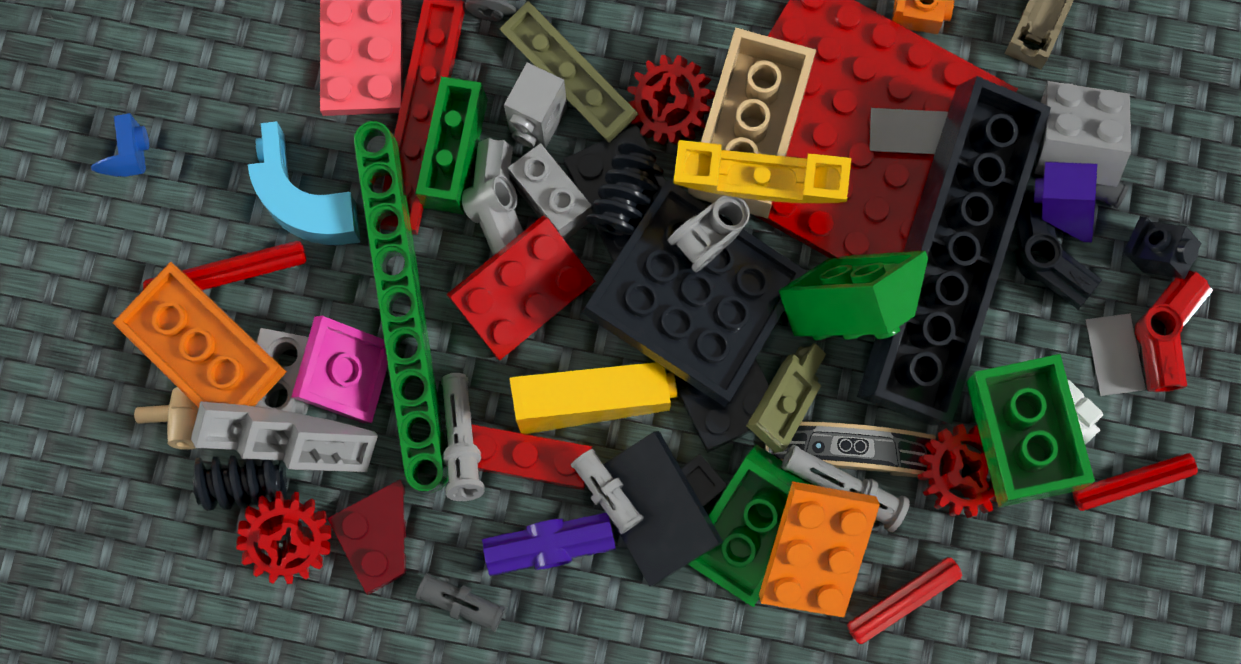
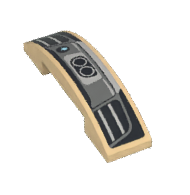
[765,421,936,477]

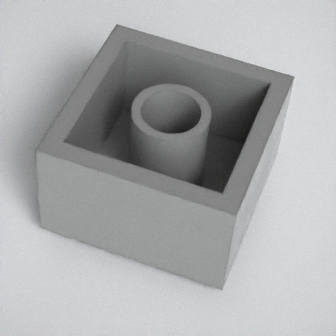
[1034,81,1131,187]

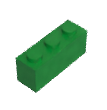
[415,76,488,215]

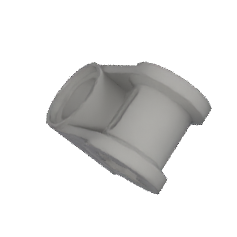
[667,195,750,273]

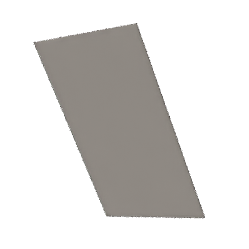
[870,108,948,154]
[1085,313,1146,396]

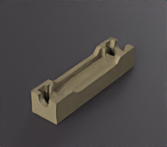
[1004,0,1074,70]

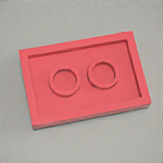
[320,0,403,116]

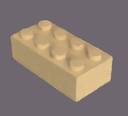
[688,27,816,219]

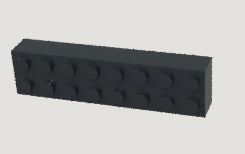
[857,76,1051,426]

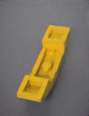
[674,140,851,203]

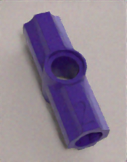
[482,513,616,577]

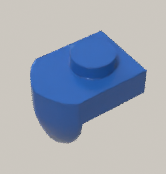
[91,113,149,177]

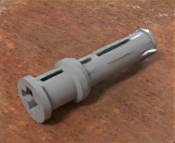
[441,373,485,501]
[781,445,910,532]

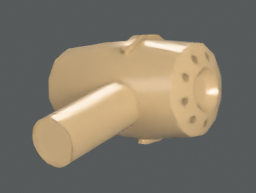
[134,387,199,450]

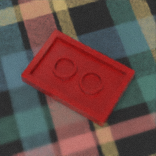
[446,216,596,360]

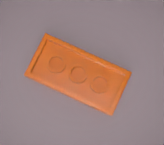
[112,262,287,408]

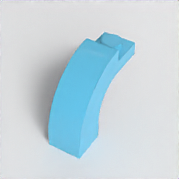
[248,121,360,245]

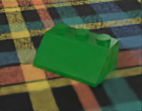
[778,251,928,340]

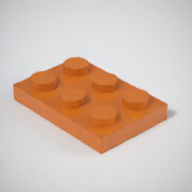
[759,481,880,618]

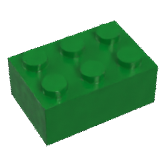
[966,354,1095,508]

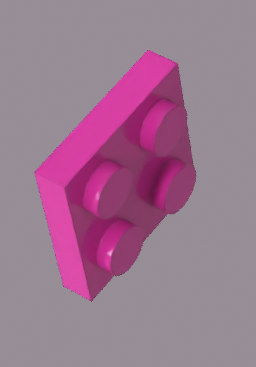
[291,316,388,423]

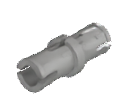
[571,449,643,534]

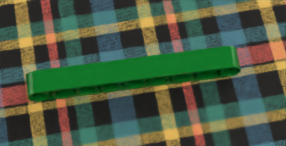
[354,121,449,493]

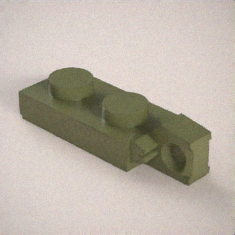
[747,343,826,453]

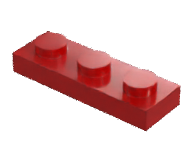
[472,424,592,490]

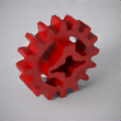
[627,55,715,145]
[918,424,997,518]
[236,491,331,584]

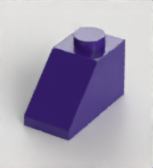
[1034,162,1097,243]

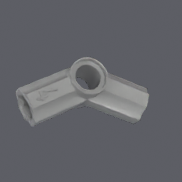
[462,138,523,256]

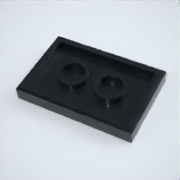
[603,431,723,586]

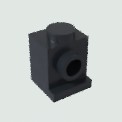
[1124,216,1202,279]

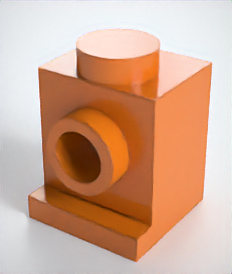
[891,0,954,35]

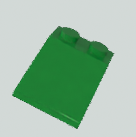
[688,444,813,607]

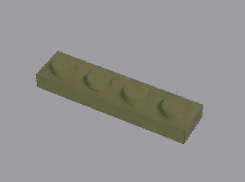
[500,1,639,143]

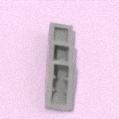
[191,401,378,472]

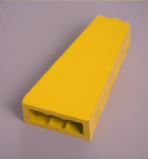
[510,362,677,434]

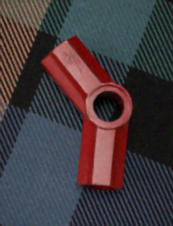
[1134,270,1213,393]

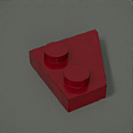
[327,479,406,595]

